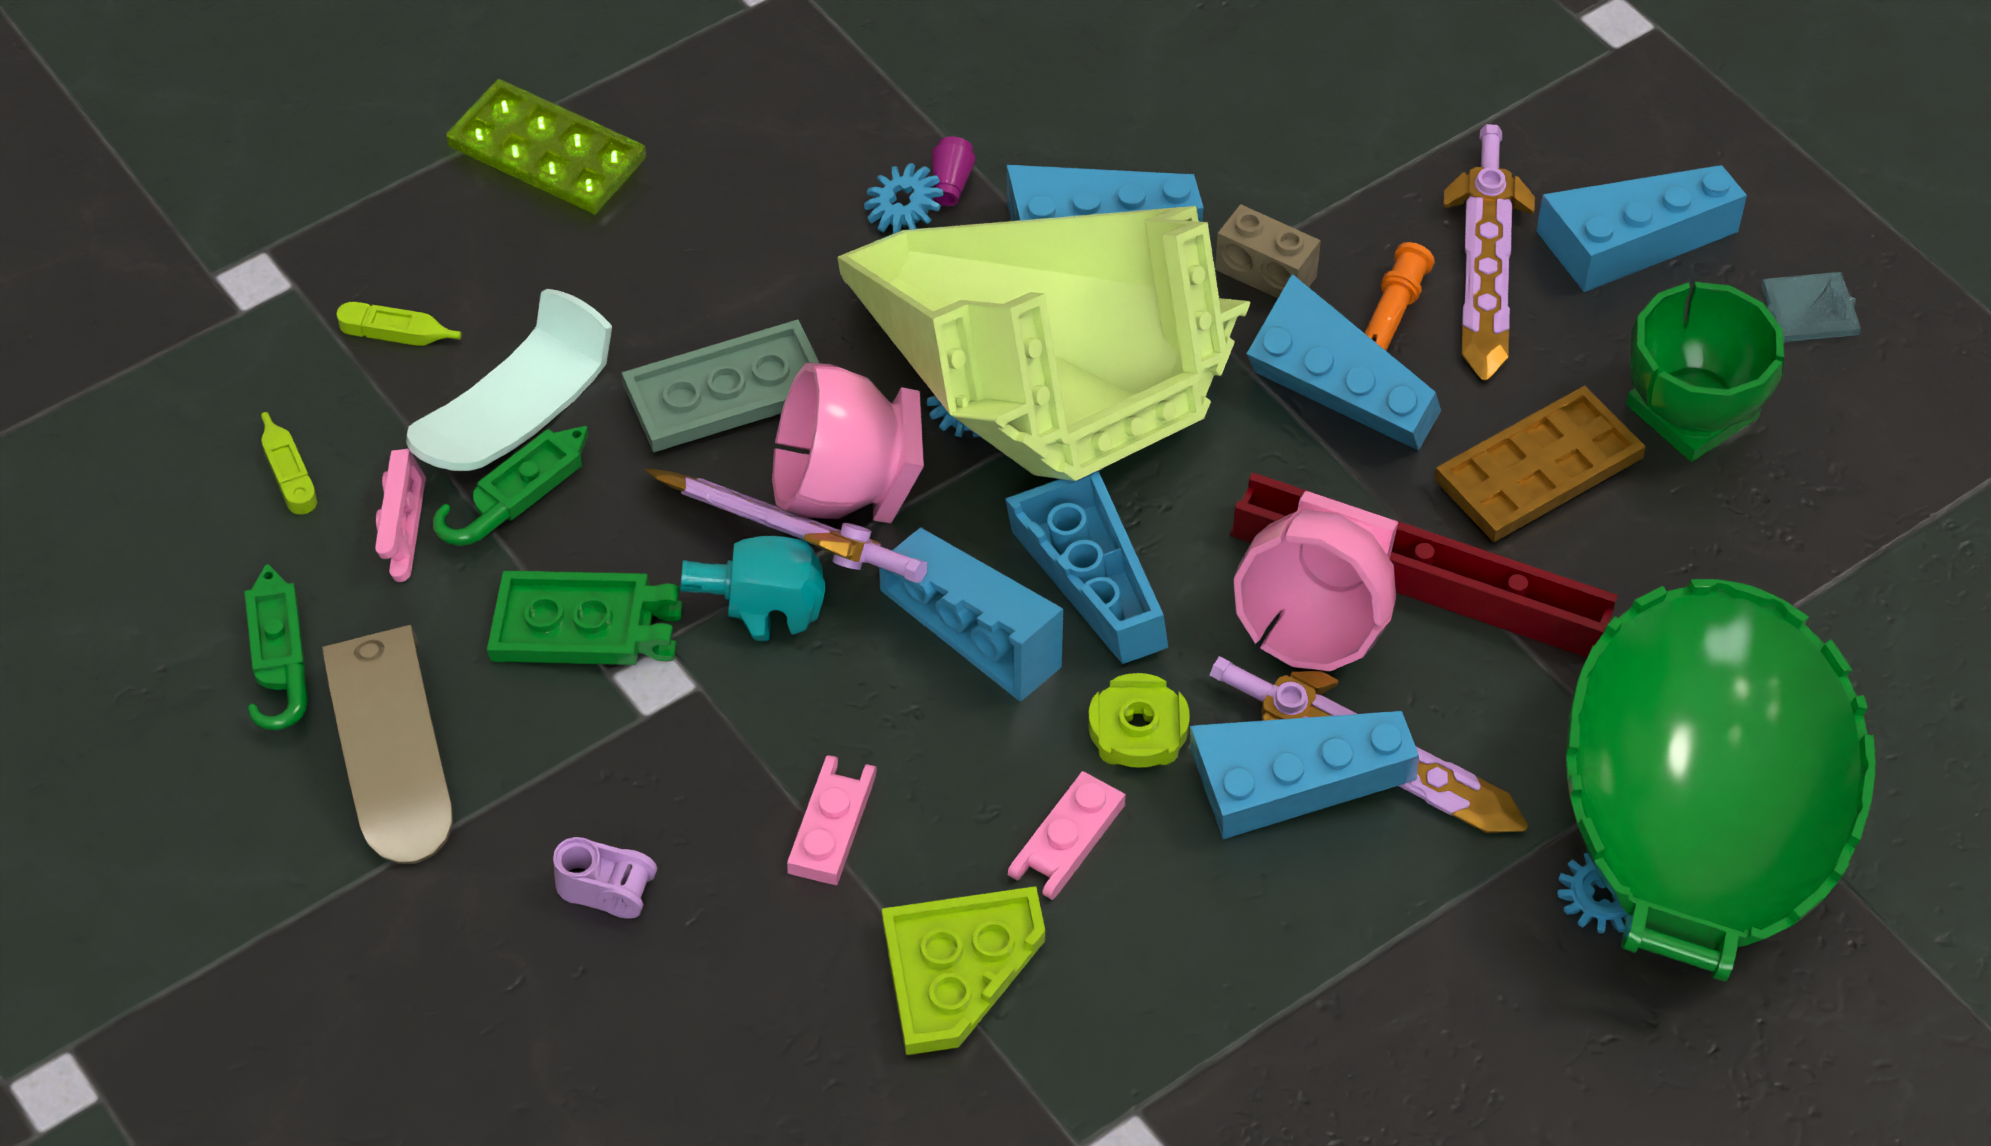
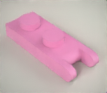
[375,449,426,582]
[787,755,877,885]
[1008,771,1126,900]

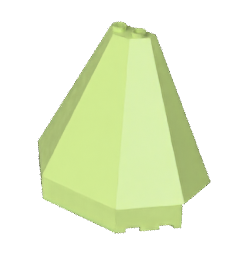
[837,206,1250,481]

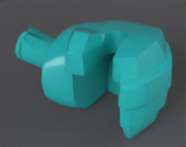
[680,536,825,641]

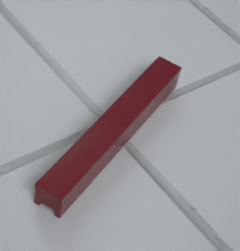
[1230,472,1618,658]

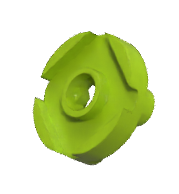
[1088,673,1190,768]

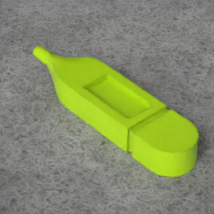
[337,302,462,346]
[261,412,317,515]

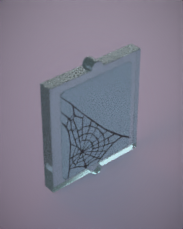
[1762,272,1861,342]

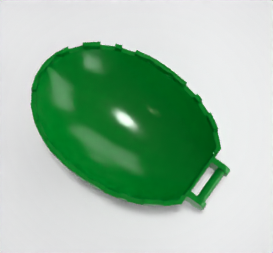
[1566,579,1876,982]

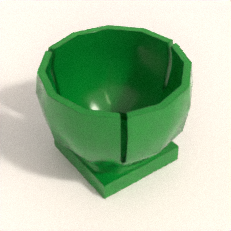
[1626,282,1784,463]

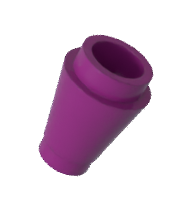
[932,136,976,206]

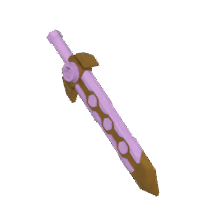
[1443,124,1535,381]
[644,468,927,583]
[1210,656,1528,833]

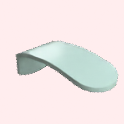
[406,289,612,471]

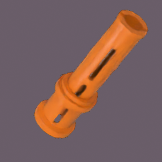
[1365,242,1435,351]

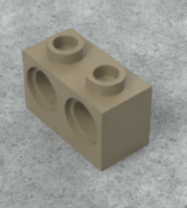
[1215,204,1321,299]

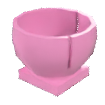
[772,363,924,524]
[1234,491,1398,671]

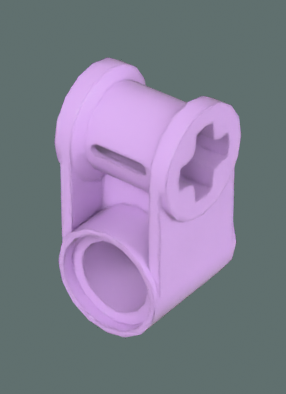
[553,837,658,919]

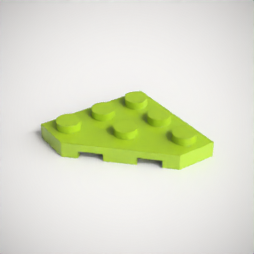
[881,886,1045,1055]

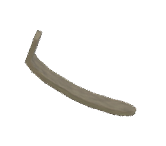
[322,625,453,864]

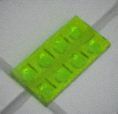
[446,79,646,214]

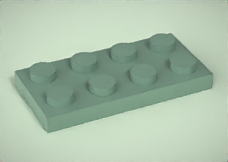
[622,319,819,453]

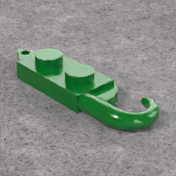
[432,426,588,546]
[244,564,308,730]

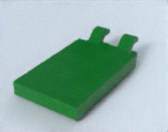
[487,571,683,665]

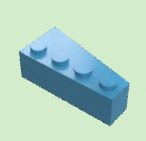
[1006,165,1204,222]
[1536,165,1747,292]
[1247,274,1441,451]
[1005,471,1169,664]
[879,527,1063,702]
[1190,711,1419,839]

